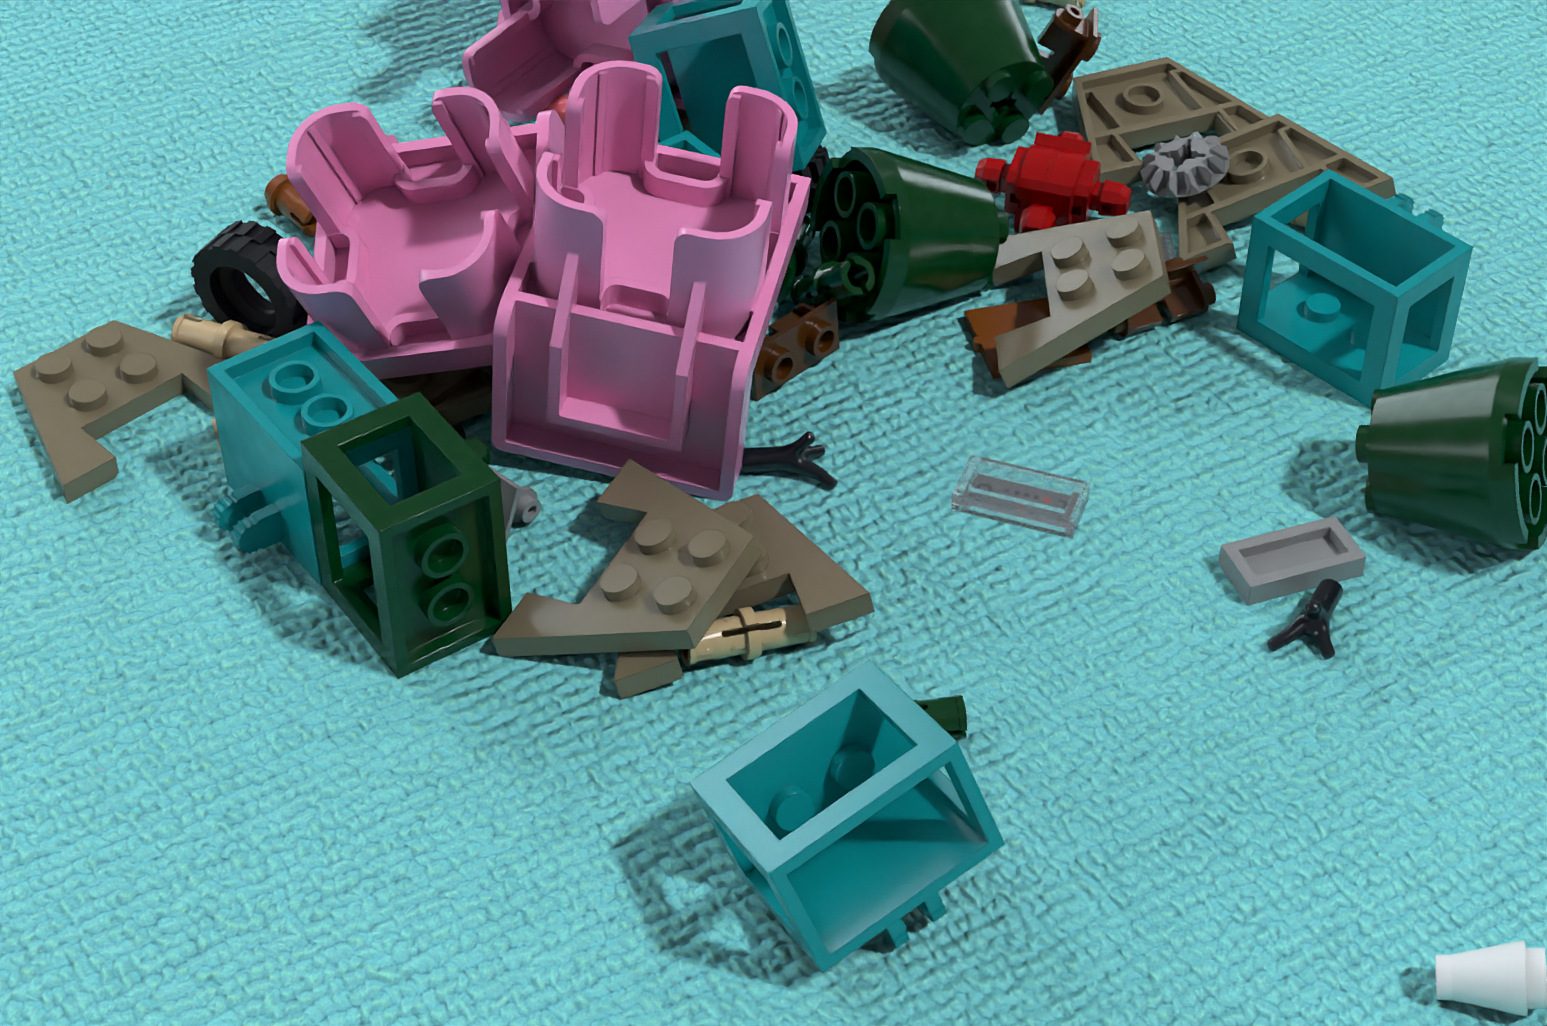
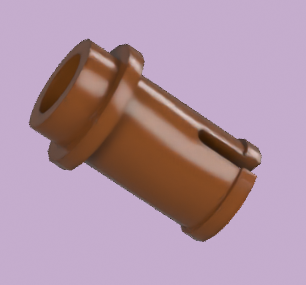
[265,174,317,237]

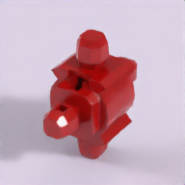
[974,131,1132,233]

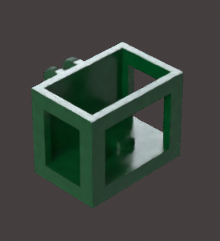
[300,392,512,679]

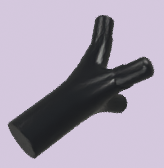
[742,431,838,490]
[1267,579,1343,659]

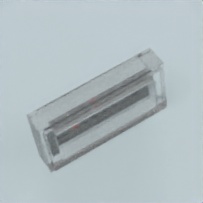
[951,454,1090,539]

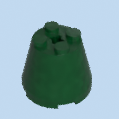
[868,0,1054,145]
[809,147,1009,323]
[1355,357,1547,550]

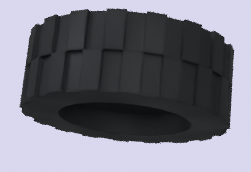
[191,220,308,338]

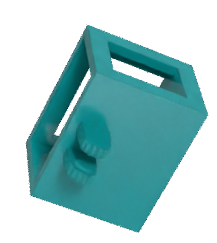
[628,0,827,172]
[1236,169,1473,409]
[206,320,419,586]
[689,659,1005,973]

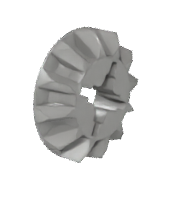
[1140,131,1230,198]

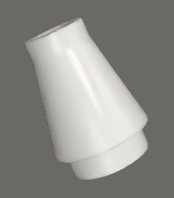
[1435,940,1547,1017]

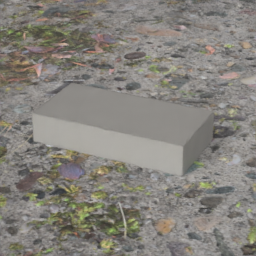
[1218,516,1366,606]

